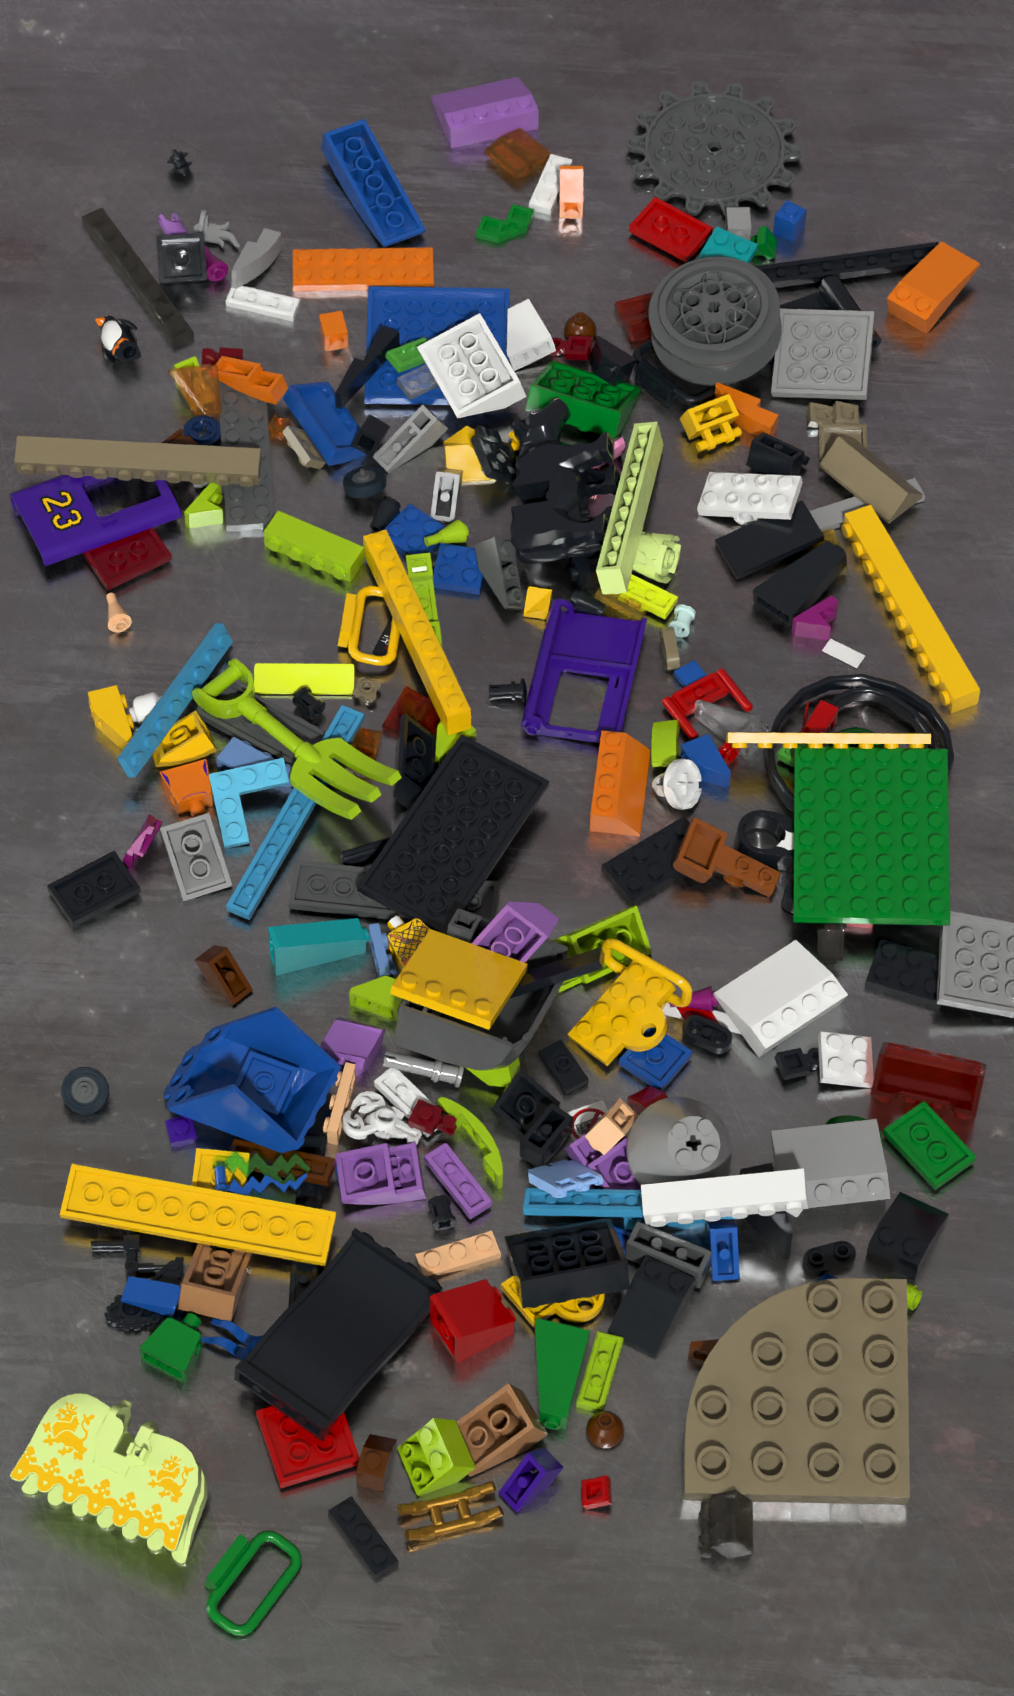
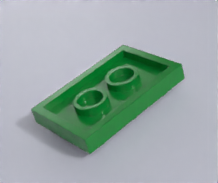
[883,1101,977,1190]

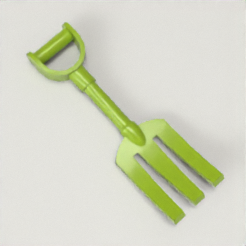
[191,658,402,820]

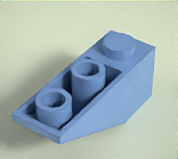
[216,737,294,788]

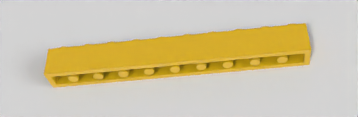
[841,505,980,713]
[363,530,471,736]

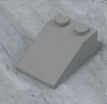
[159,813,233,902]

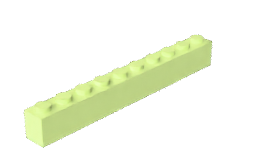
[596,421,664,594]

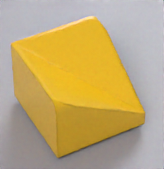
[524,586,552,620]

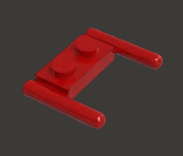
[661,668,753,740]

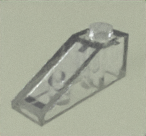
[694,700,771,761]

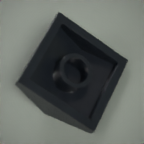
[491,1069,560,1138]

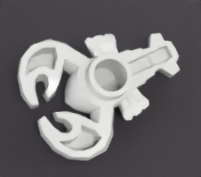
[342,1091,422,1145]

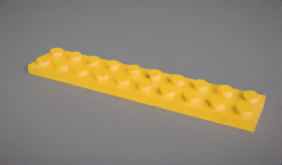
[59,1164,337,1266]

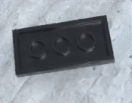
[715,500,824,580]

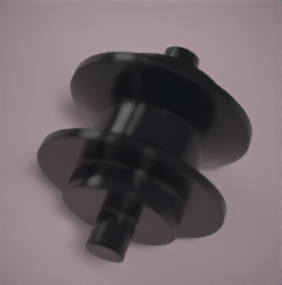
[167,149,192,176]

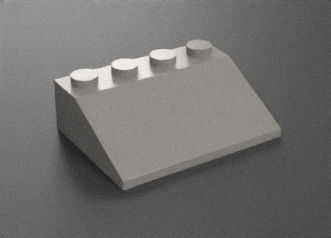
[770,1119,891,1208]

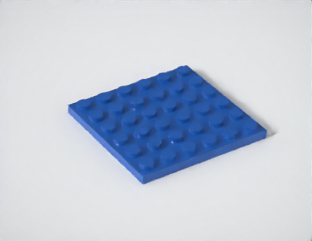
[364,286,510,405]

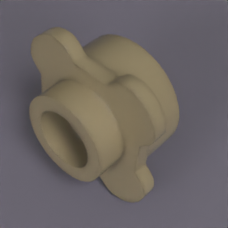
[353,677,381,702]

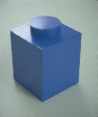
[773,200,807,243]

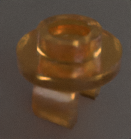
[269,414,293,439]

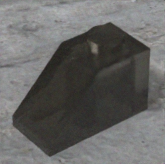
[814,923,844,965]

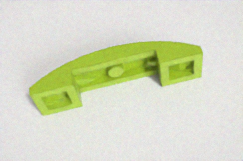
[406,553,442,646]
[437,1097,503,1189]

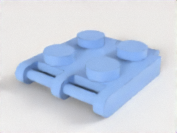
[528,1159,603,1198]

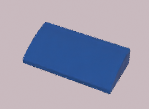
[283,382,366,466]

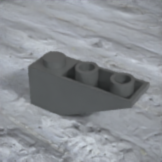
[475,537,525,610]

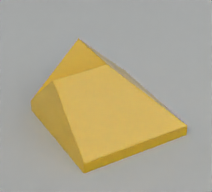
[443,426,494,482]

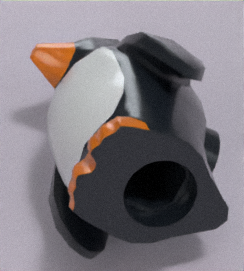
[95,315,141,364]

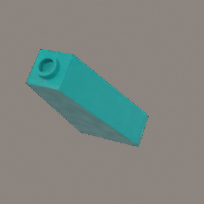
[268,918,370,976]

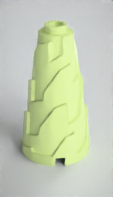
[600,532,681,584]

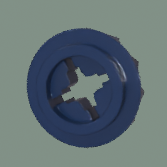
[183,415,221,446]

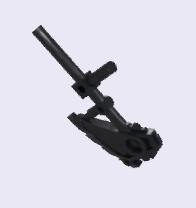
[91,1230,184,1333]

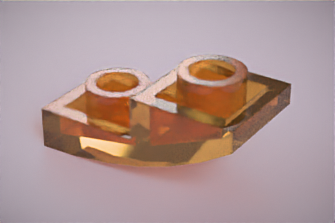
[346,728,382,779]

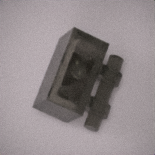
[698,1490,753,1559]

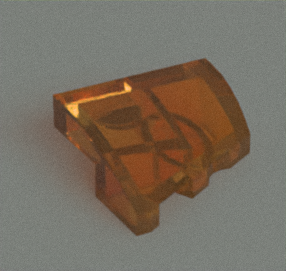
[168,365,222,416]

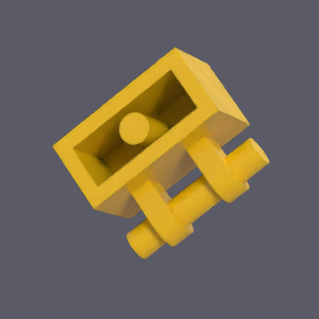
[679,394,742,452]

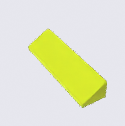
[254,663,355,695]

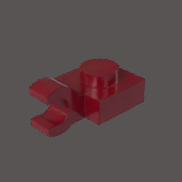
[202,347,243,367]
[408,1099,457,1136]

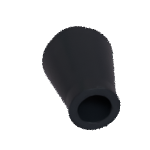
[370,496,401,532]
[570,588,607,616]

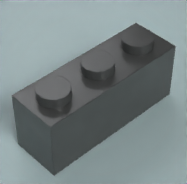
[626,1221,712,1289]

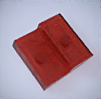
[614,292,654,342]
[381,686,441,736]

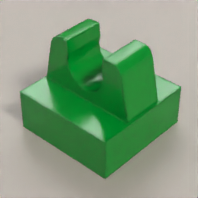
[751,225,777,260]

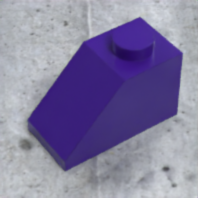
[498,1448,564,1512]

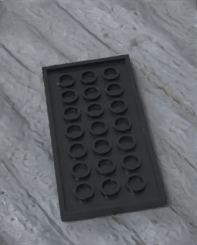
[357,734,550,935]

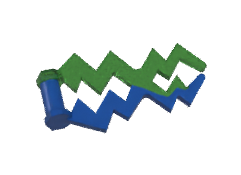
[213,1152,310,1196]

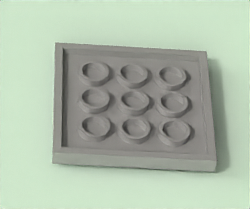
[771,309,875,400]
[936,911,1014,1018]

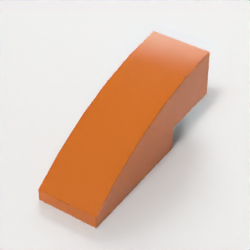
[210,356,288,405]
[714,382,779,437]

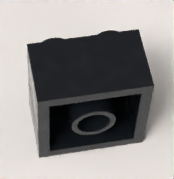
[156,233,207,286]

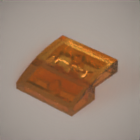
[484,128,552,179]

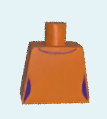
[160,759,213,818]

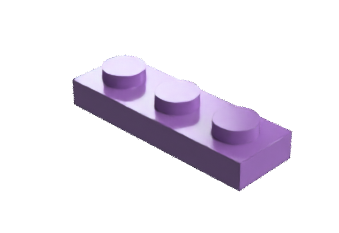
[424,1143,492,1219]

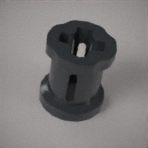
[292,687,326,720]
[428,1195,457,1231]

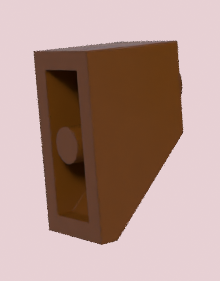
[194,945,253,1005]
[356,1434,397,1492]

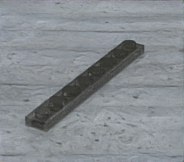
[82,208,194,347]

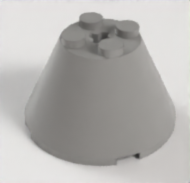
[626,1097,732,1186]

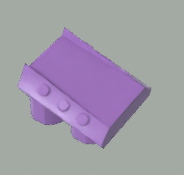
[320,1017,386,1076]

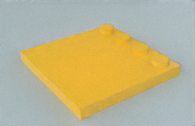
[390,929,528,1030]

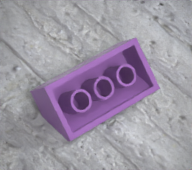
[471,901,559,963]

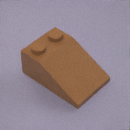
[178,1243,253,1322]
[456,1383,548,1477]

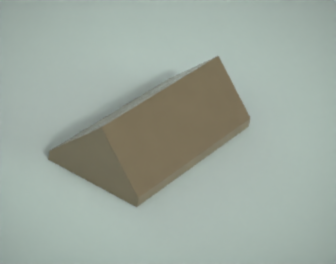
[819,436,923,524]

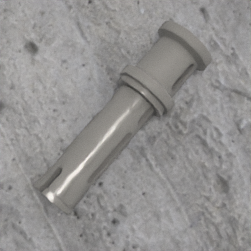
[382,1050,464,1088]

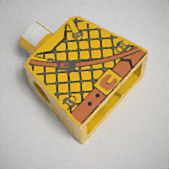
[387,916,430,973]

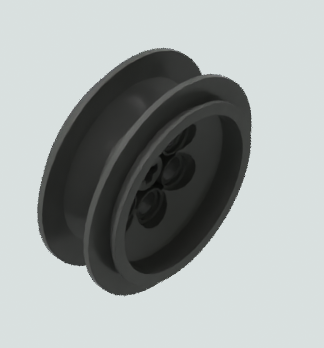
[649,257,782,386]

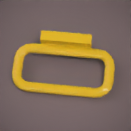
[337,586,400,666]
[602,938,692,1010]

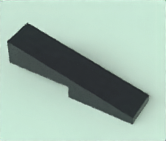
[335,326,400,409]

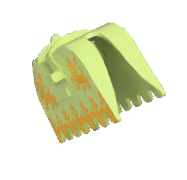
[10,1393,208,1564]

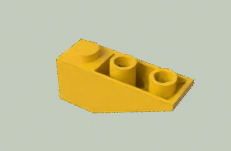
[88,685,134,750]

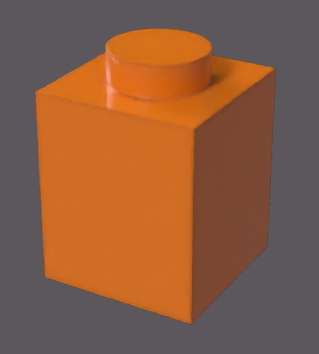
[319,310,348,351]

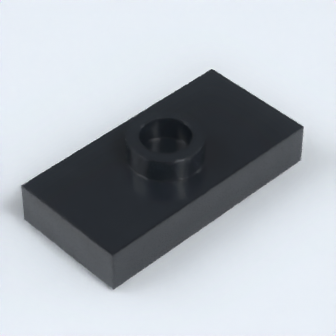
[538,1040,589,1095]

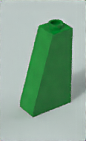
[535,1318,590,1430]

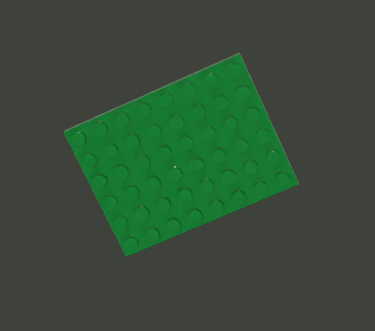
[793,746,950,926]

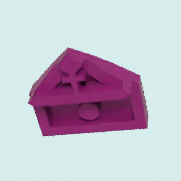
[123,814,163,869]

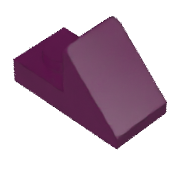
[791,595,838,641]

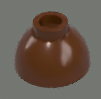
[564,312,597,339]
[586,1411,624,1448]

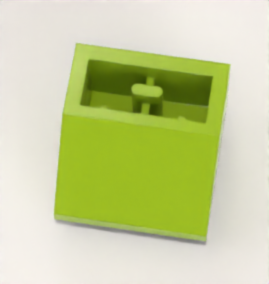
[397,1418,476,1496]

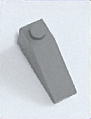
[373,404,448,473]

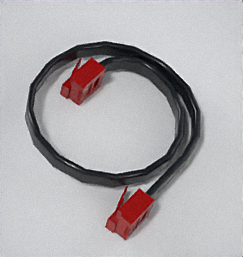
[765,674,954,812]

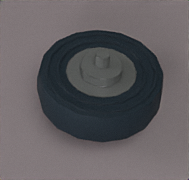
[343,466,387,498]
[61,1067,109,1114]

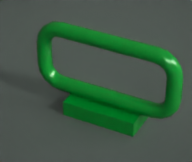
[204,1530,302,1636]

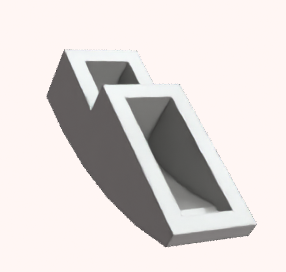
[232,228,282,289]

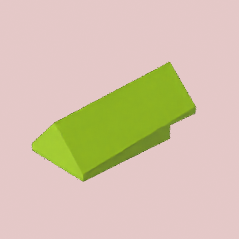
[551,905,652,993]

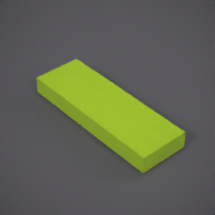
[576,1331,624,1413]

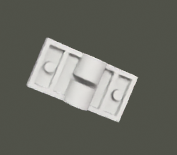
[697,472,803,526]

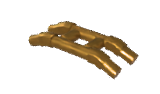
[397,1480,504,1541]

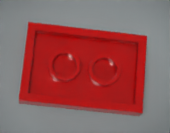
[629,197,713,263]

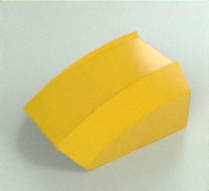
[152,710,217,767]

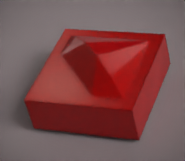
[581,1475,612,1510]

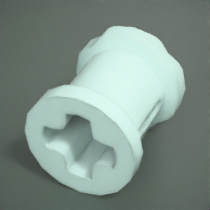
[668,604,696,638]

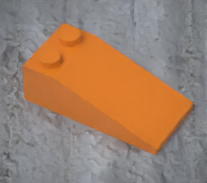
[887,241,980,335]

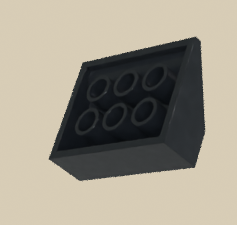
[504,1217,630,1309]

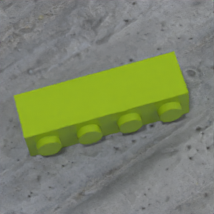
[264,510,365,583]

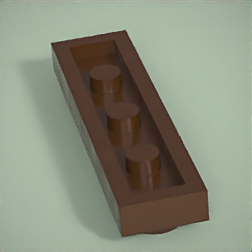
[230,1139,336,1187]

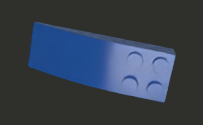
[321,119,426,247]

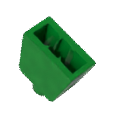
[140,1313,203,1383]

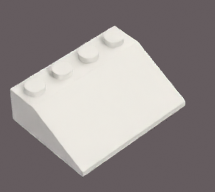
[417,313,526,418]
[713,940,848,1058]

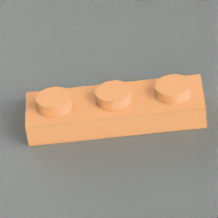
[323,1062,356,1145]
[415,1231,501,1279]

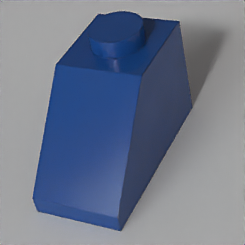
[678,734,731,788]
[706,1219,740,1281]

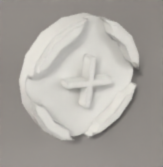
[652,759,702,810]

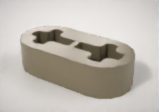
[660,627,680,670]

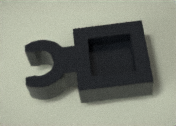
[774,1048,819,1080]

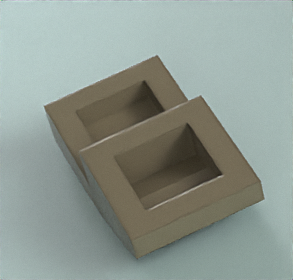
[807,401,859,428]

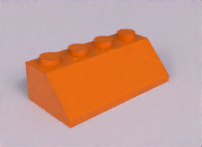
[589,730,651,837]

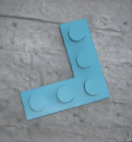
[209,758,289,849]

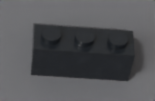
[393,713,436,810]

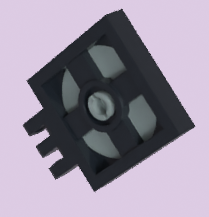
[471,425,517,485]

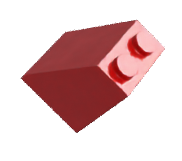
[430,1279,516,1364]

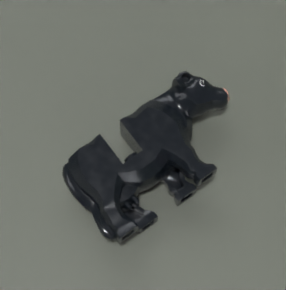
[510,398,621,564]

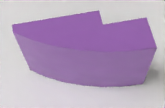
[565,1132,641,1190]
[335,1142,426,1205]

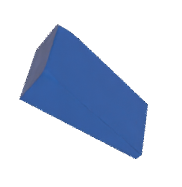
[121,1276,181,1318]

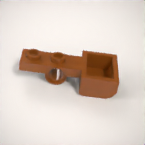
[673,817,781,897]

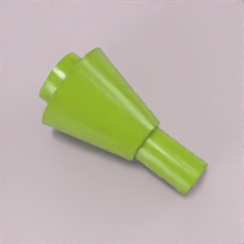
[424,519,469,547]

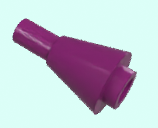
[205,246,228,281]
[670,986,719,1012]

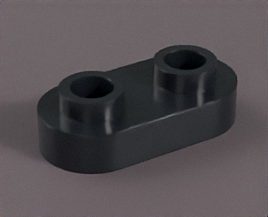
[682,1015,732,1054]
[802,1241,856,1277]

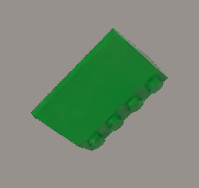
[525,360,641,438]

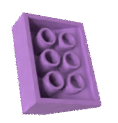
[431,77,539,149]

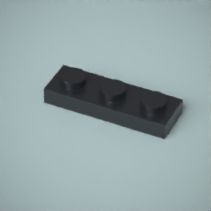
[328,1496,399,1580]

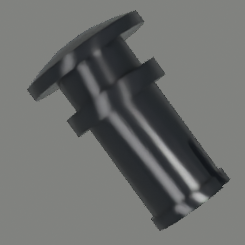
[489,678,527,703]

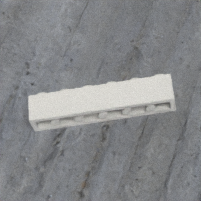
[641,1168,809,1227]

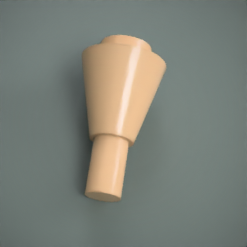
[106,593,132,632]

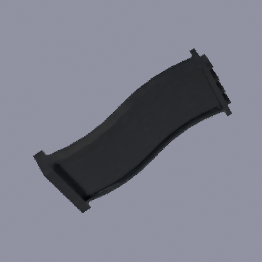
[234,1228,443,1441]

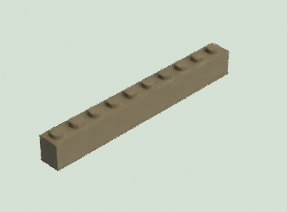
[14,435,262,487]

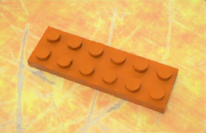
[293,247,434,292]

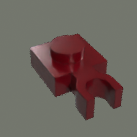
[550,335,594,361]

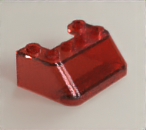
[870,1042,987,1120]

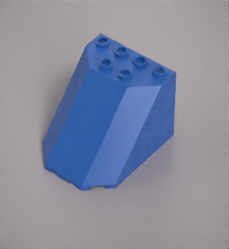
[163,1006,342,1153]

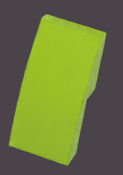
[651,720,680,767]

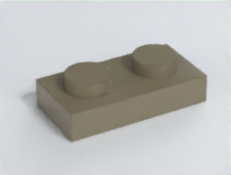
[282,426,326,469]

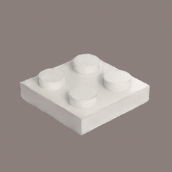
[818,1032,874,1088]

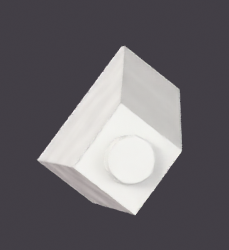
[507,299,556,371]

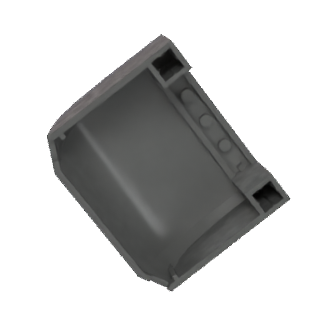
[394,908,568,1071]

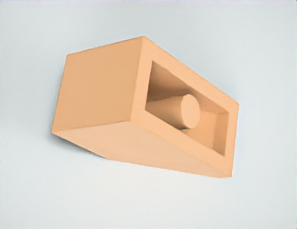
[585,1098,638,1155]

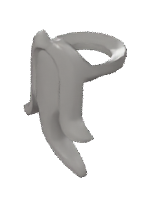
[193,209,240,248]

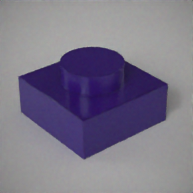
[165,1116,197,1148]

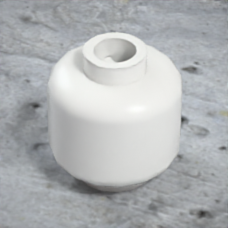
[129,692,162,726]

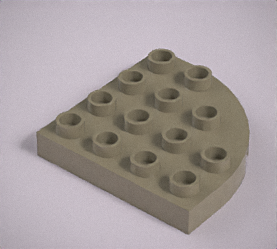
[683,1278,910,1505]

